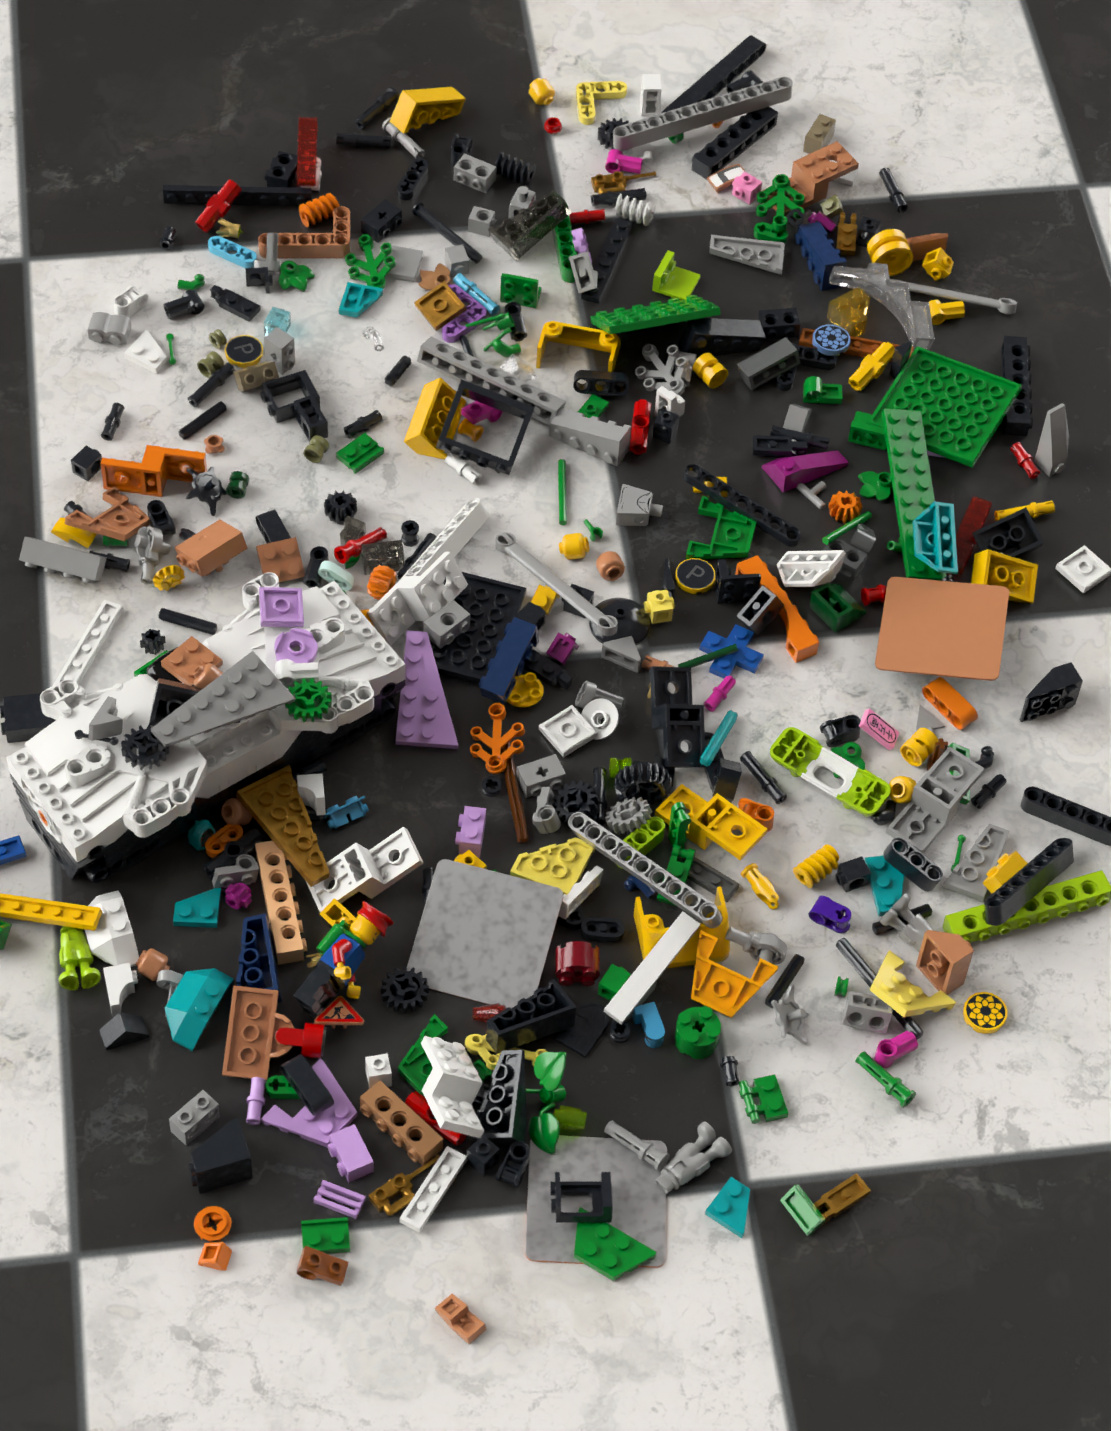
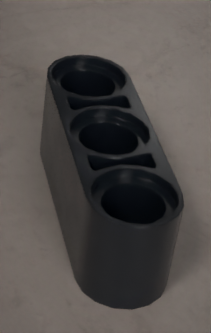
[573,370,629,396]
[255,509,291,543]
[883,837,943,891]
[280,1054,334,1116]

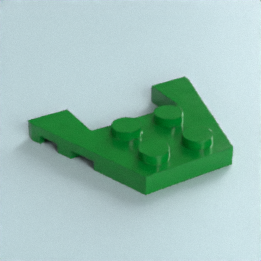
[686,496,756,559]
[398,1014,493,1097]

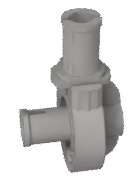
[134,526,171,584]
[725,926,787,966]

